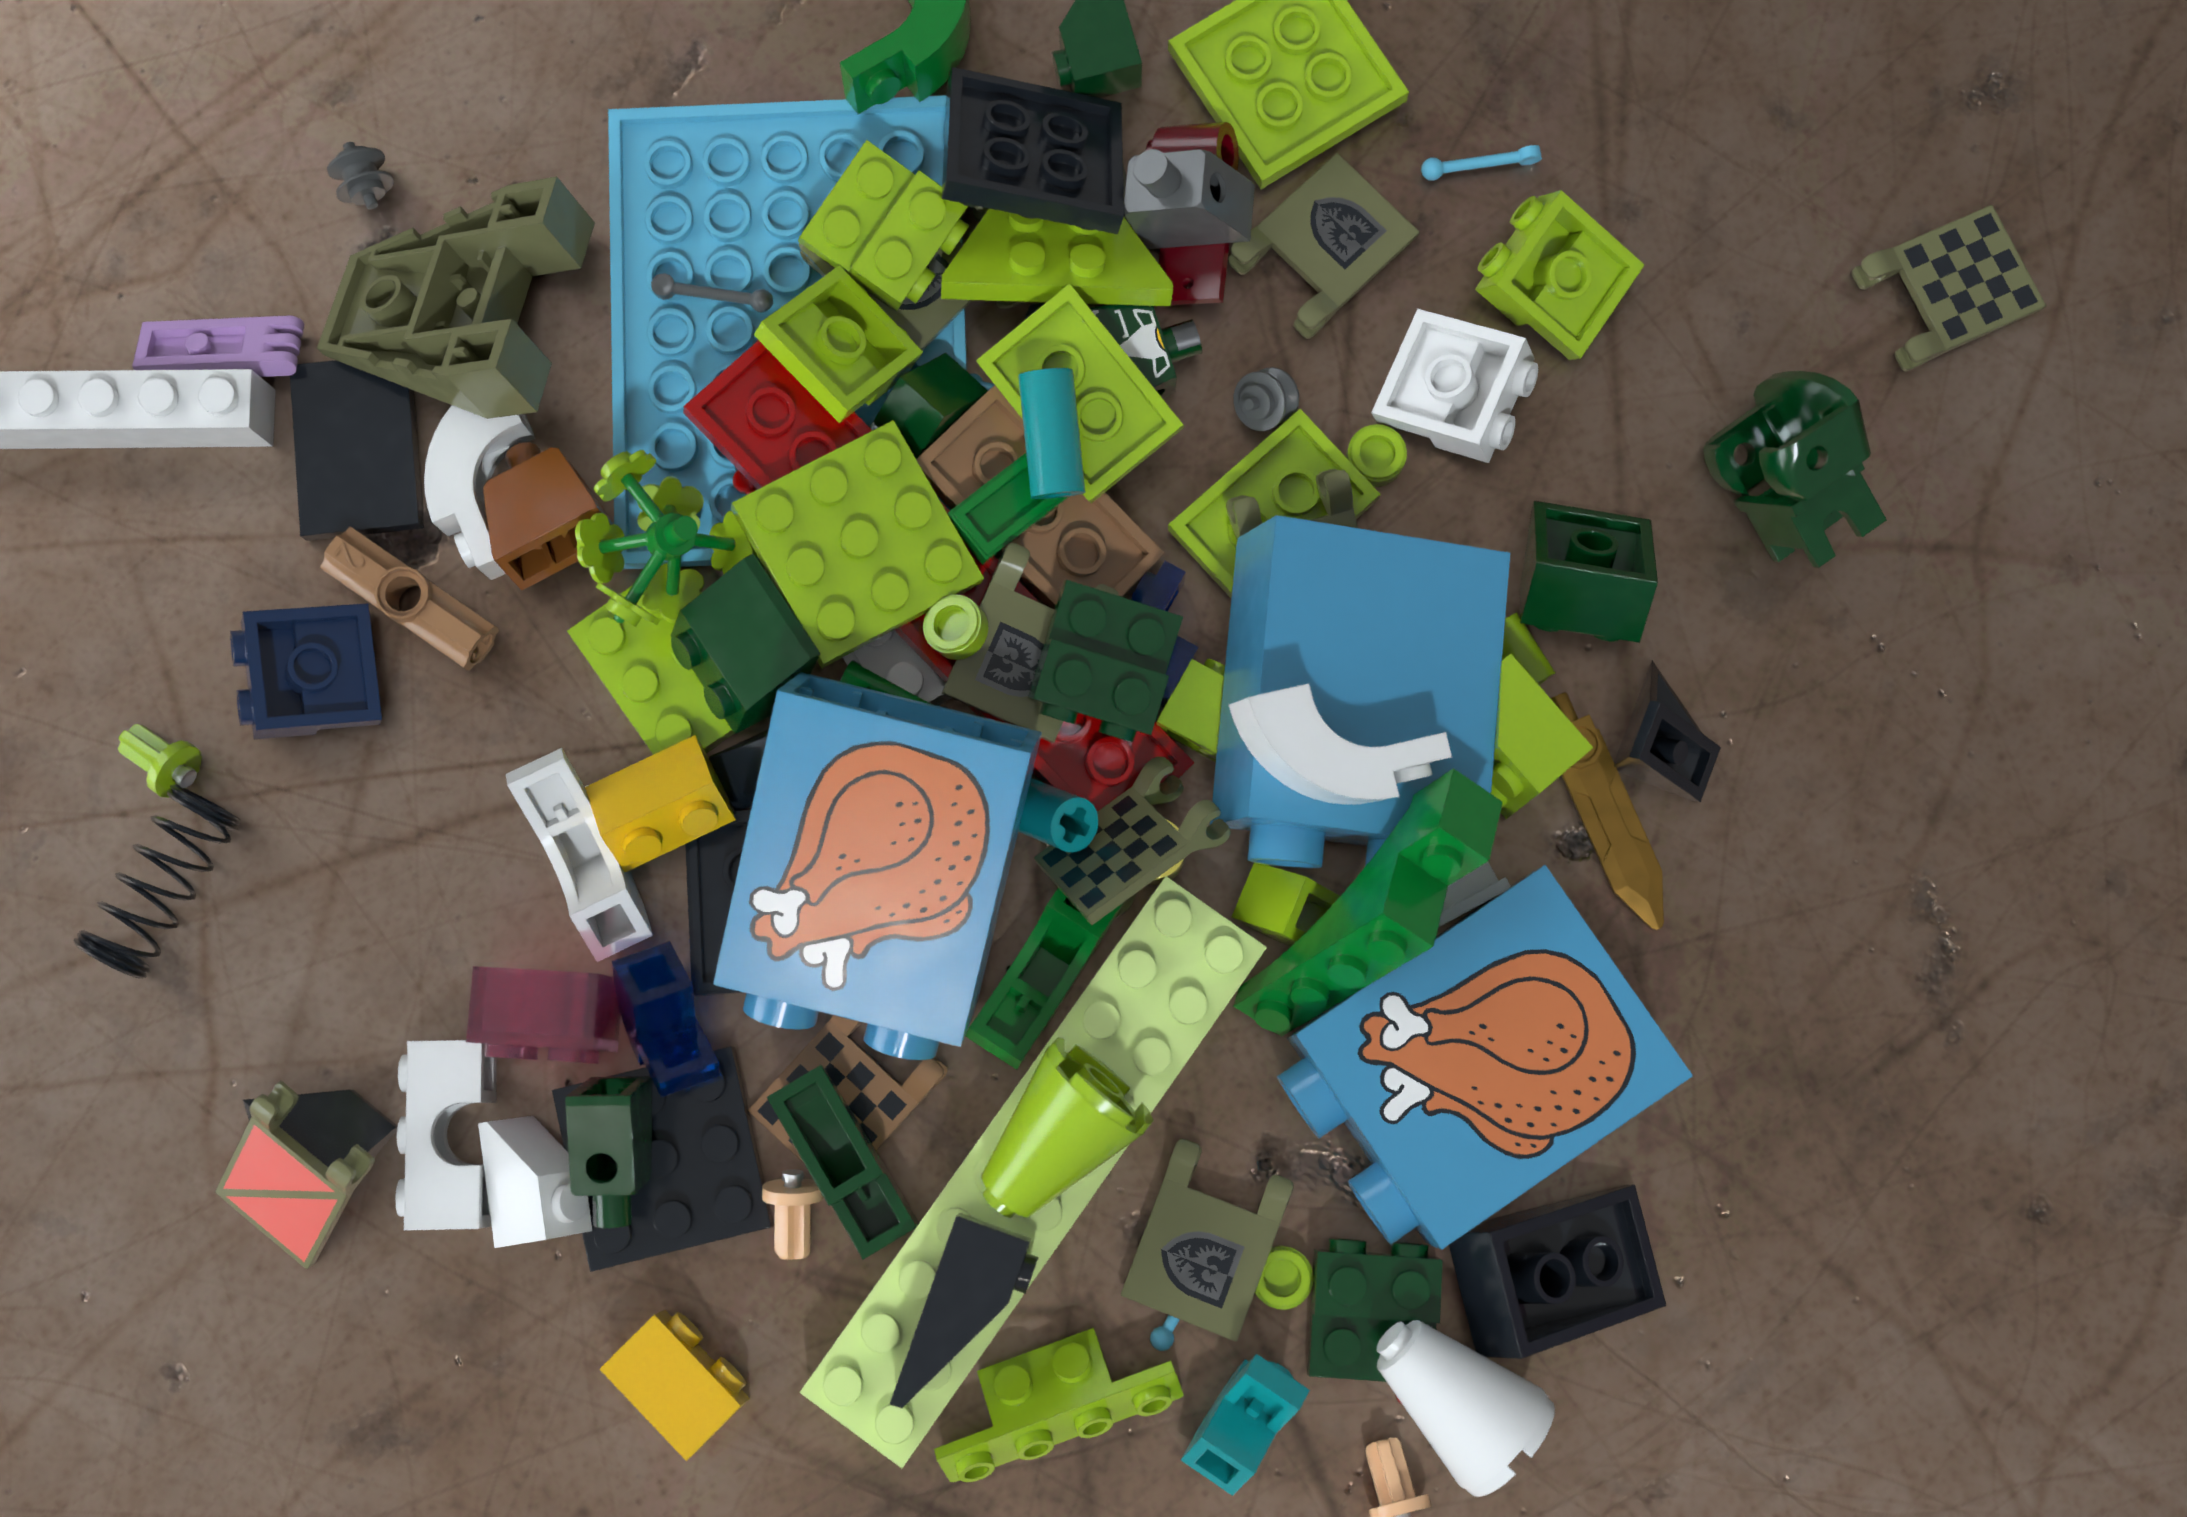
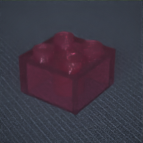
[466,966,624,1064]

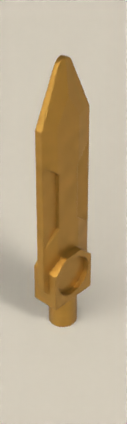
[1550,692,1664,930]

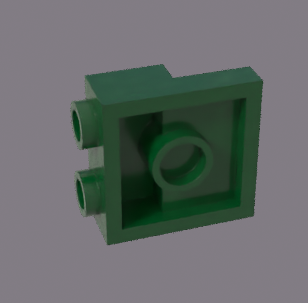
[1028,580,1183,742]
[1307,1238,1443,1382]

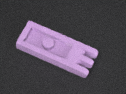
[132,316,304,377]

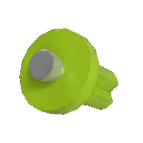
[118,724,202,798]

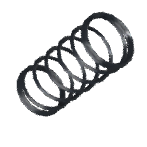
[74,784,241,979]

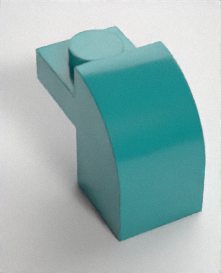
[1181,1354,1310,1496]

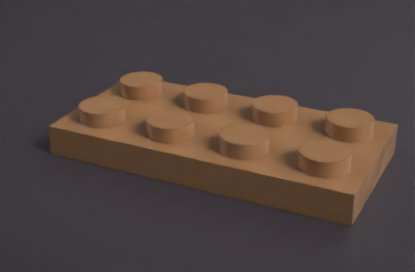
[916,385,1165,610]

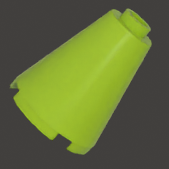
[981,1037,1154,1218]

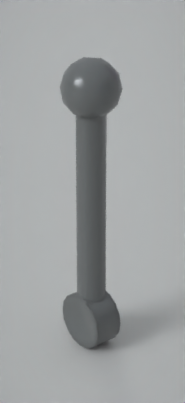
[651,273,773,312]

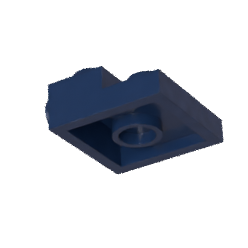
[230,603,382,740]

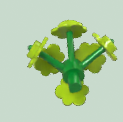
[575,450,757,627]

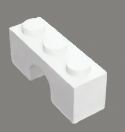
[395,1040,497,1230]

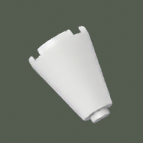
[1377,1320,1555,1497]

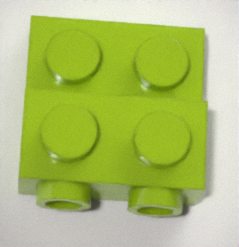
[798,140,969,311]
[1475,190,1644,360]
[754,265,923,423]

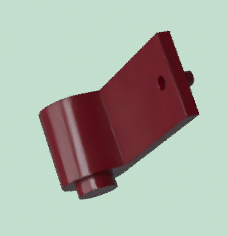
[1146,122,1239,305]

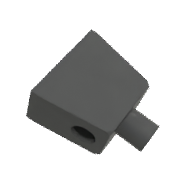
[1124,149,1255,249]

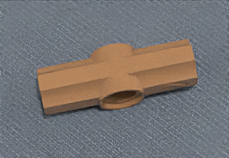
[320,527,499,671]

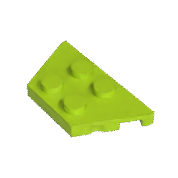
[941,209,1173,306]

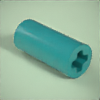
[1018,368,1086,499]
[1018,778,1098,852]

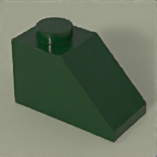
[1051,0,1142,98]

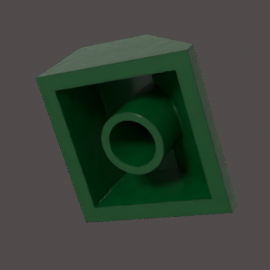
[1519,501,1658,643]
[671,553,821,734]

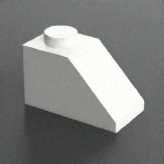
[478,1116,592,1248]

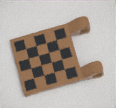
[748,1015,948,1163]

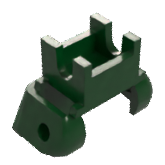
[1703,371,1887,568]

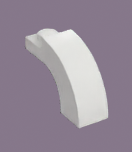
[424,405,536,580]
[1229,684,1452,805]
[506,748,653,962]

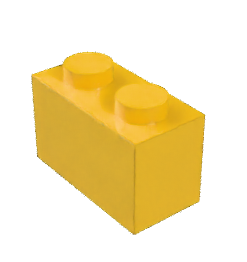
[585,735,736,873]
[599,1310,750,1461]

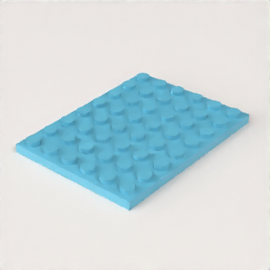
[608,95,968,569]

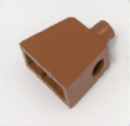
[483,442,614,591]

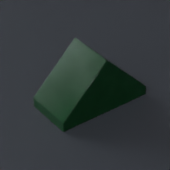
[870,353,988,459]

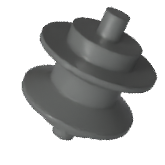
[327,142,394,210]
[1233,367,1299,431]

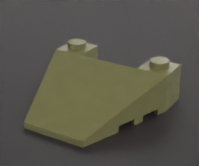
[317,176,595,419]

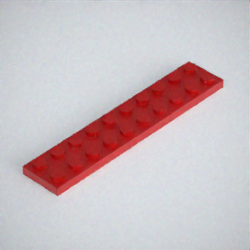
[683,340,1195,811]

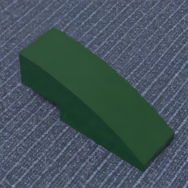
[767,1065,919,1260]

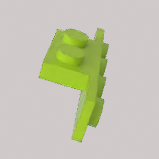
[934,1328,1184,1482]

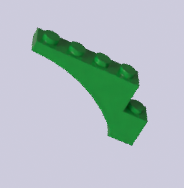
[1233,768,1503,1037]

